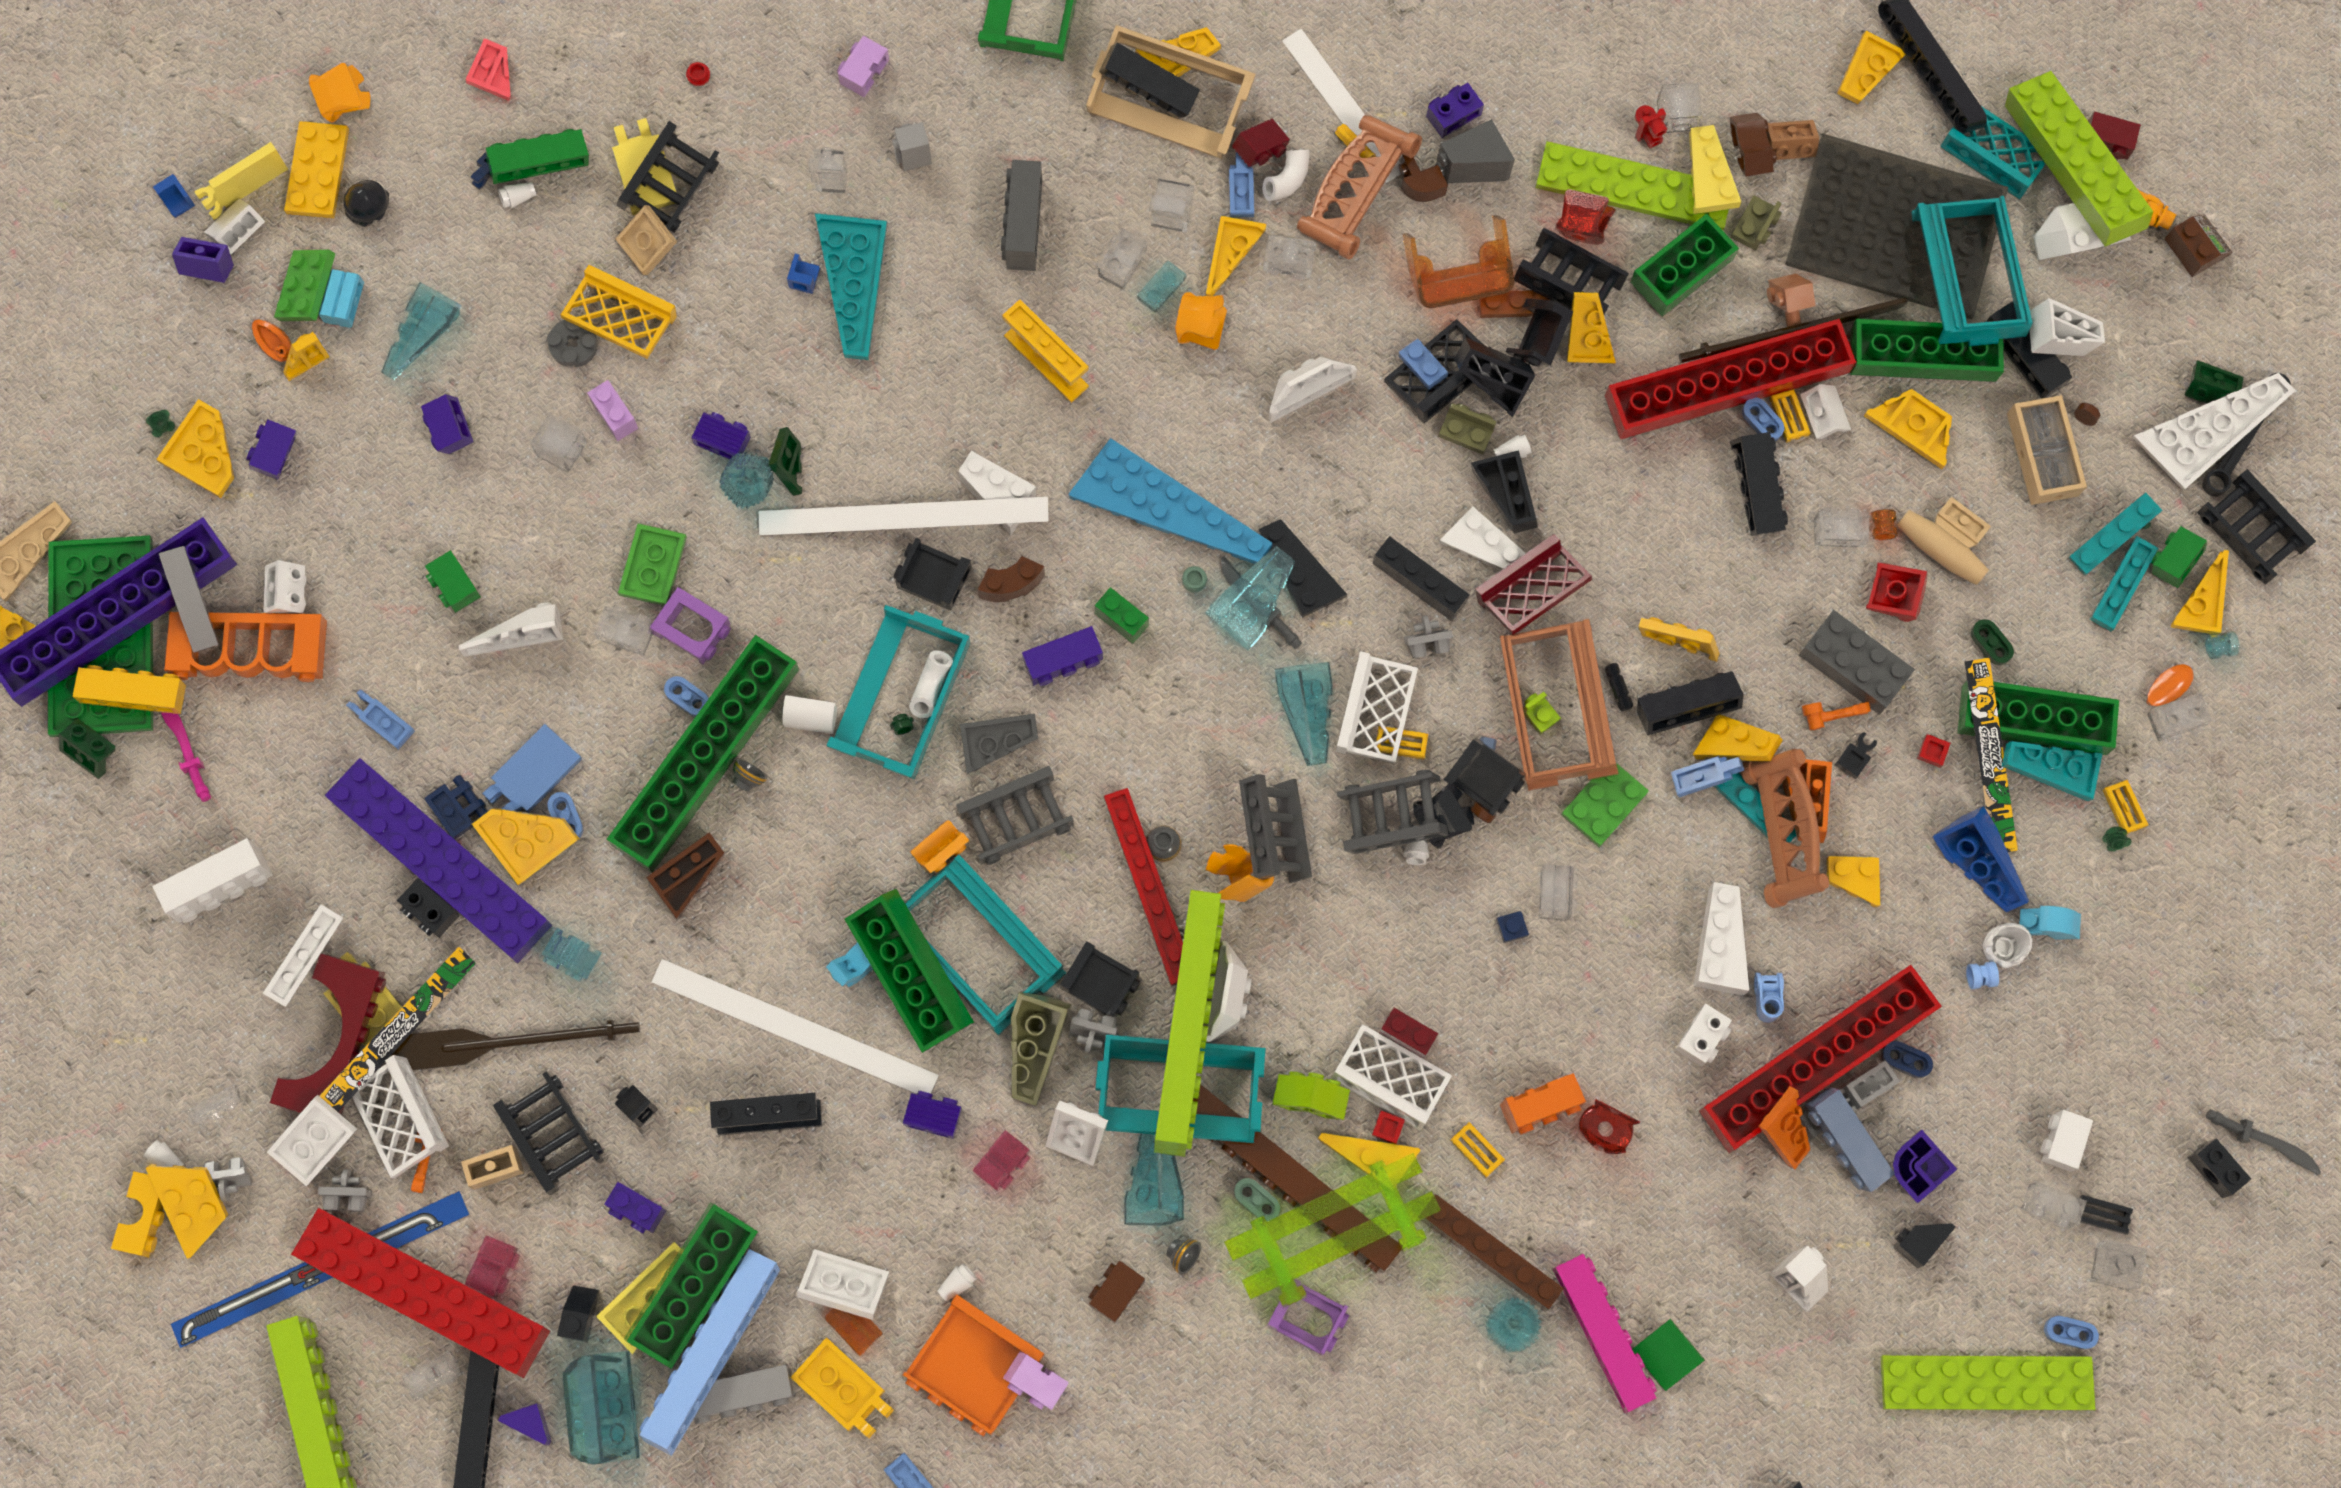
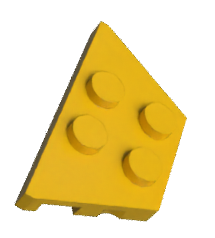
[1864,389,1952,469]
[145,1164,228,1259]

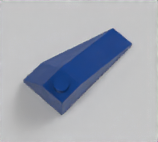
[1932,806,2029,912]

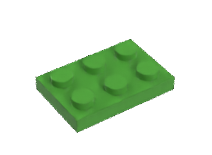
[274,249,335,321]
[618,523,687,606]
[1561,763,1649,847]

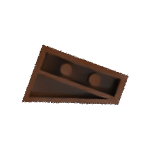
[646,832,725,921]

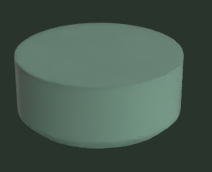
[1182,566,1207,592]

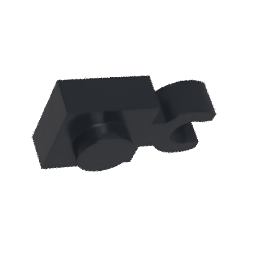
[1835,732,1877,779]

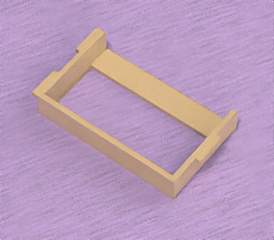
[1086,25,1256,159]

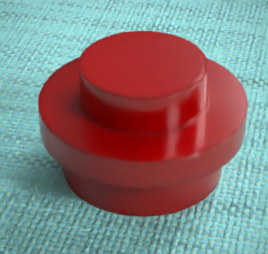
[686,62,710,86]

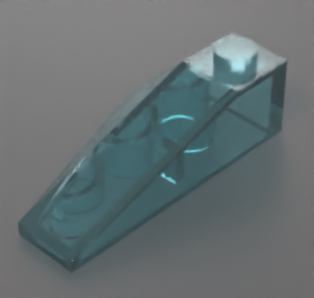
[1205,546,1295,651]
[1275,662,1333,766]
[1124,1134,1184,1226]

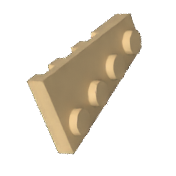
[0,501,72,602]

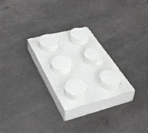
[267,1095,357,1186]
[1045,1100,1108,1166]
[797,1249,889,1320]

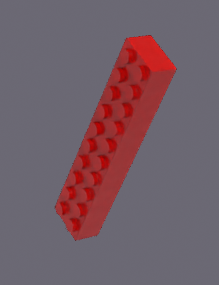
[1604,319,1856,440]
[1699,965,1942,1154]
[291,1208,550,1378]

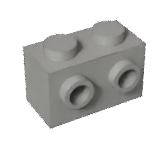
[892,122,932,171]

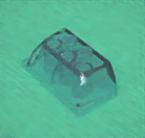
[563,1351,640,1465]

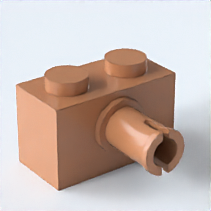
[1767,273,1816,327]

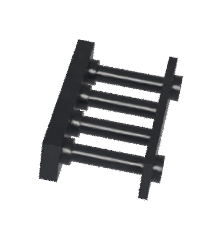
[616,121,720,233]
[1513,228,1629,316]
[2197,469,2316,585]
[493,1071,604,1195]
[710,1092,822,1136]

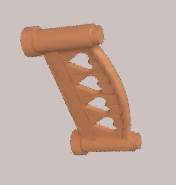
[1297,115,1422,260]
[1741,749,1829,908]

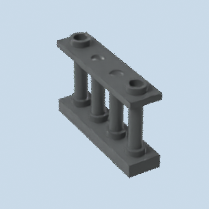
[956,765,1074,865]
[1337,770,1448,854]
[1239,774,1312,883]

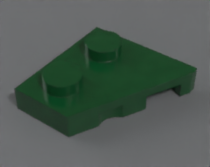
[768,427,802,496]

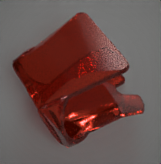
[1555,189,1616,245]
[1579,1099,1640,1154]

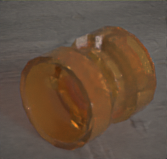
[1871,509,1898,540]

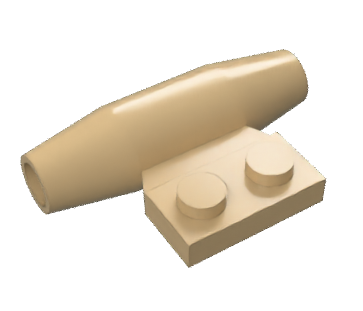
[1897,497,1991,585]

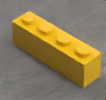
[73,665,186,714]

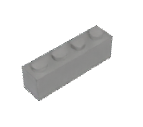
[693,1365,794,1425]

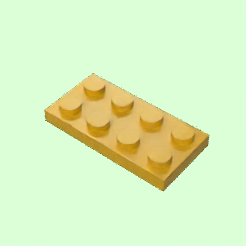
[284,121,349,219]

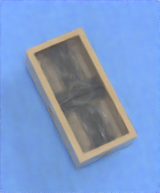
[2007,395,2087,505]

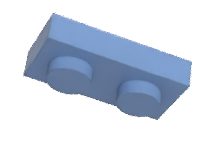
[1398,339,1448,390]

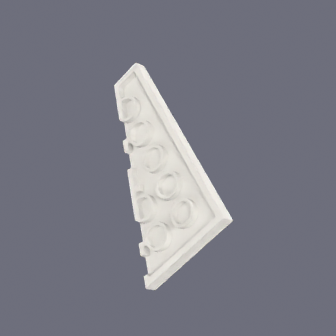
[2132,373,2296,490]

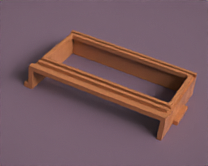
[1500,619,1618,791]

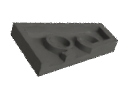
[960,714,1038,775]

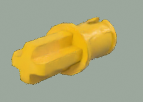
[1335,124,1376,158]

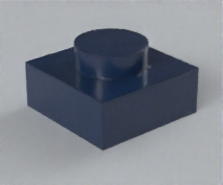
[1496,911,1529,943]

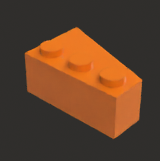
[1782,759,1832,843]
[1500,1073,1586,1135]

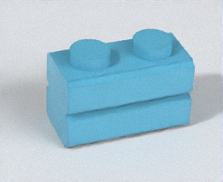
[318,269,364,328]

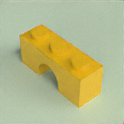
[111,1171,165,1258]

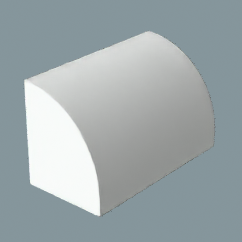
[204,199,265,255]
[783,695,838,734]

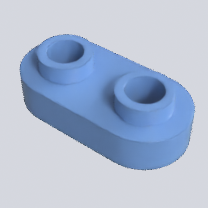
[1742,398,1784,441]
[664,676,709,717]
[547,792,583,838]
[2044,1316,2099,1349]

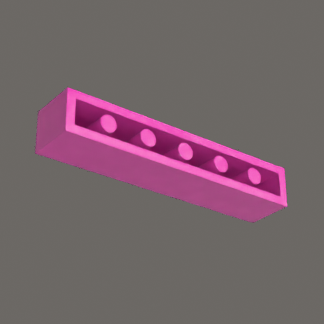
[1552,1254,1657,1413]

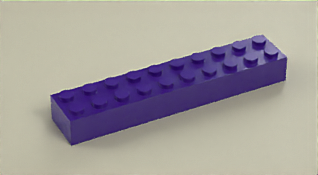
[0,517,238,707]
[324,758,552,964]

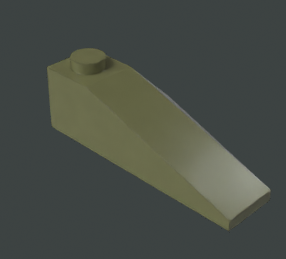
[1011,992,1072,1106]

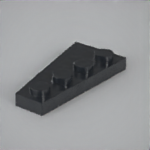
[1258,519,1347,618]

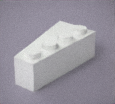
[1693,882,1749,996]

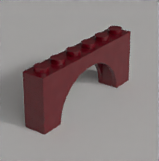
[270,953,386,1115]

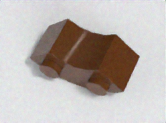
[1730,112,1776,177]
[978,556,1045,602]

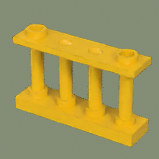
[1002,299,1089,403]

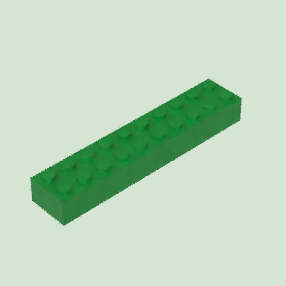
[607,635,800,873]

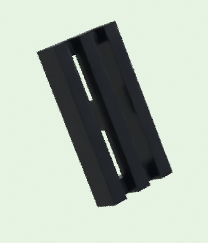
[2075,1195,2133,1235]

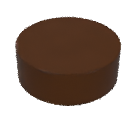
[2074,403,2101,426]
[1471,801,1496,823]

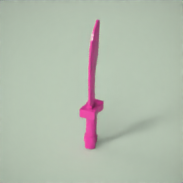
[160,712,211,802]

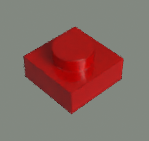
[1917,734,1951,768]
[1372,1111,1405,1144]

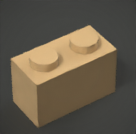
[461,1145,524,1190]

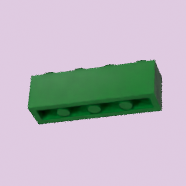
[486,129,589,184]

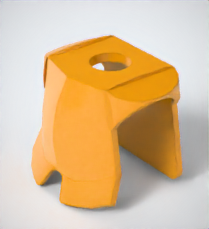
[309,63,370,123]
[1175,292,1227,350]
[1206,844,1274,902]

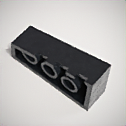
[1730,432,1788,536]

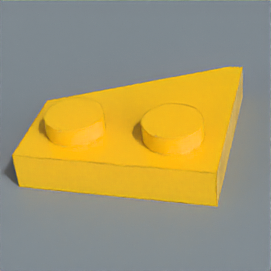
[283,332,330,381]

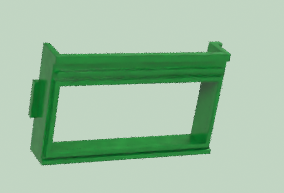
[978,0,1076,61]

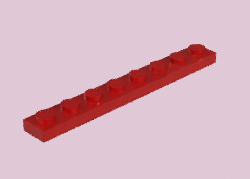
[1104,788,1183,986]

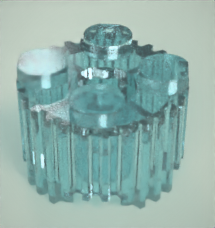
[719,452,774,509]
[541,928,602,982]
[1486,1297,1541,1352]

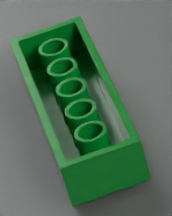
[1850,319,2004,382]
[1957,681,2119,755]
[844,889,974,1053]
[624,1202,758,1369]

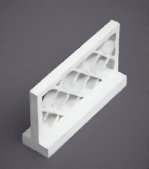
[1336,651,1418,764]
[263,904,343,1007]
[1331,1024,1452,1131]
[352,1055,449,1179]

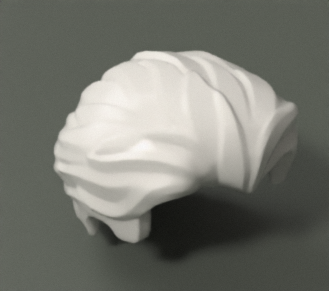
[1983,923,2032,968]

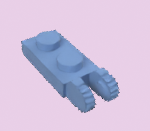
[346,689,415,750]

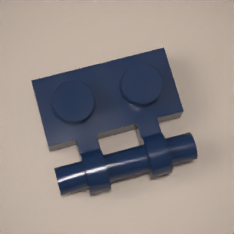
[424,775,488,840]

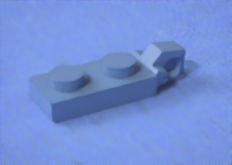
[1229,152,1254,218]
[1671,756,1744,797]

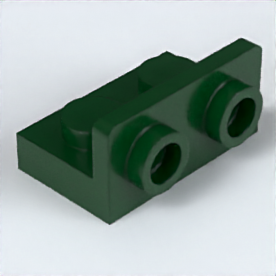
[2185,360,2244,404]
[59,719,116,779]

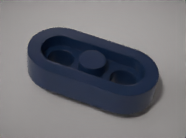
[1881,1041,1933,1078]

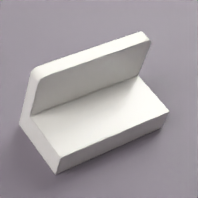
[1800,384,1851,439]

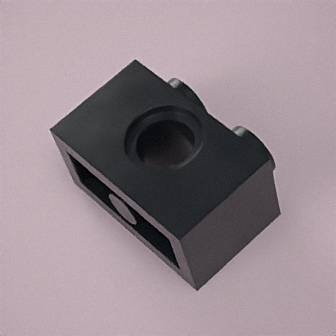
[2188,1138,2251,1198]

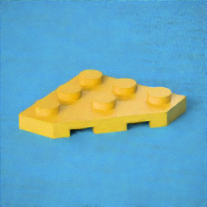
[156,399,234,498]
[472,808,580,885]

